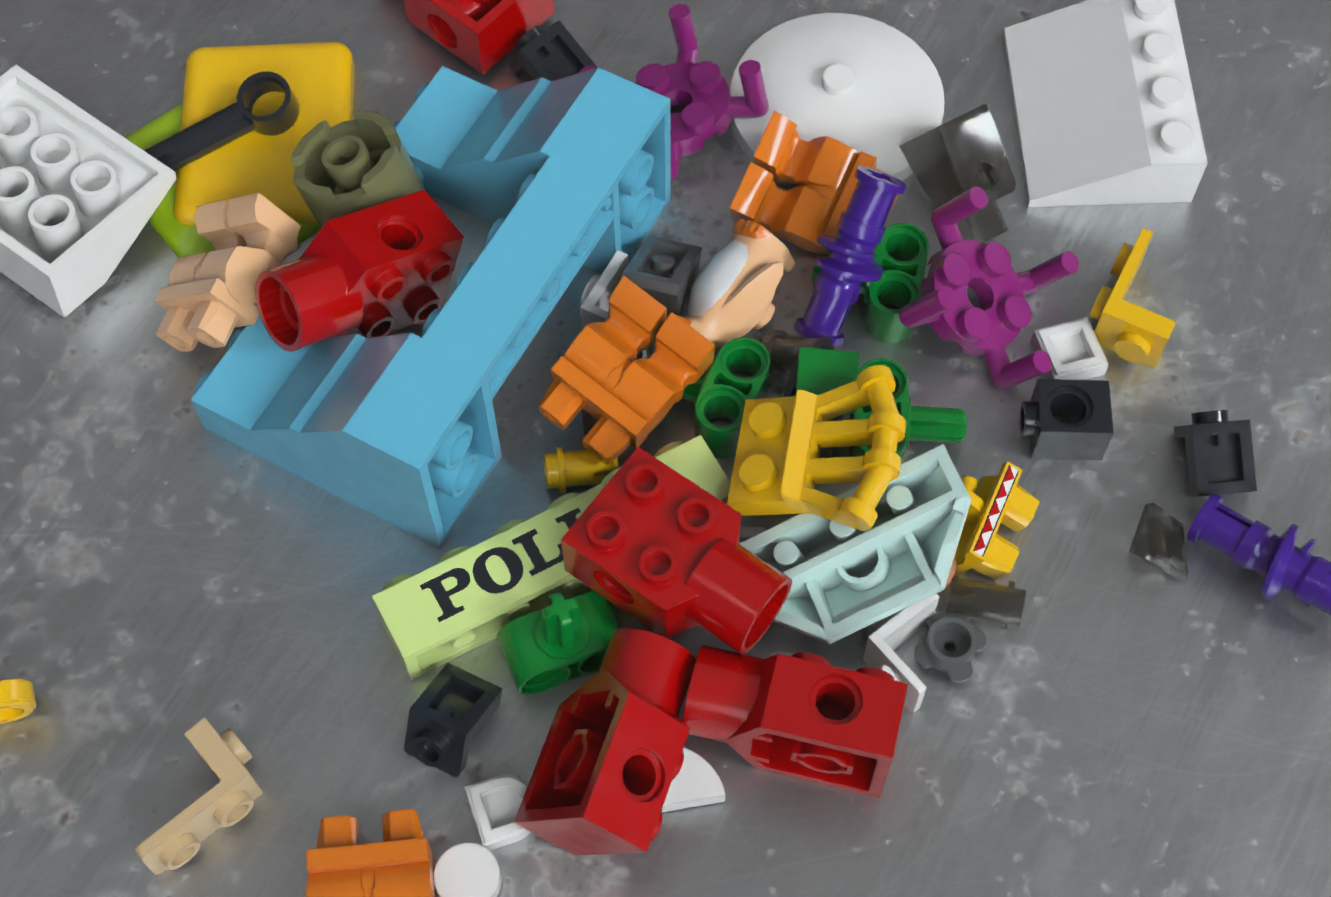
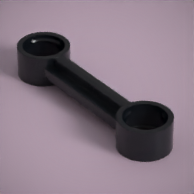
[144,72,299,171]

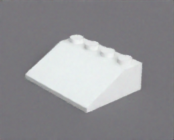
[1002,0,1208,207]
[0,65,177,318]

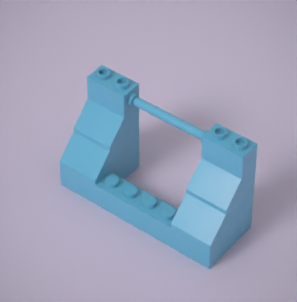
[191,66,671,549]

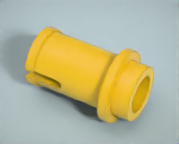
[544,446,619,493]

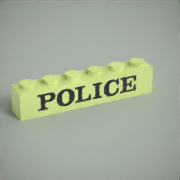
[372,435,731,680]

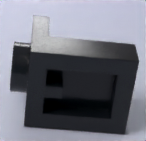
[508,20,598,82]
[1174,410,1257,497]
[404,663,503,777]

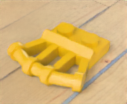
[727,365,906,531]

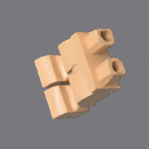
[154,192,301,352]

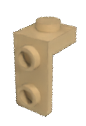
[134,717,263,875]

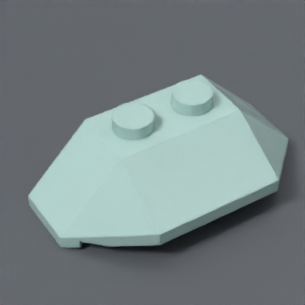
[739,444,971,644]

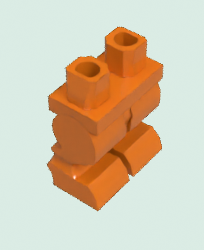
[730,110,899,255]
[538,275,715,465]
[306,809,437,897]

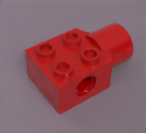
[404,0,555,75]
[255,190,464,352]
[561,447,792,655]
[513,628,696,856]
[683,644,908,798]

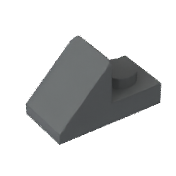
[622,235,702,319]

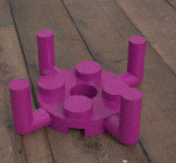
[579,4,769,181]
[899,186,1079,390]

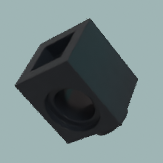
[1019,379,1114,460]

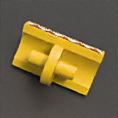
[954,461,1040,580]

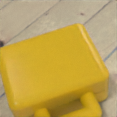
[174,42,355,225]

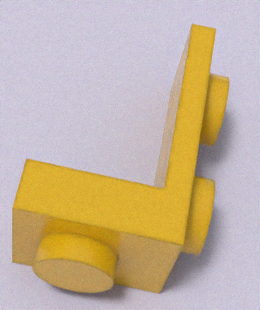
[1089,228,1176,369]

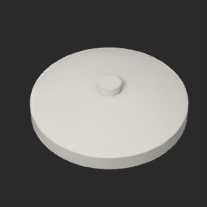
[730,13,945,189]

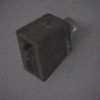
[899,104,1017,242]

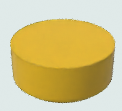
[0,679,37,724]

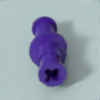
[794,166,906,347]
[1186,493,1331,616]

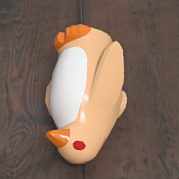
[667,218,796,353]

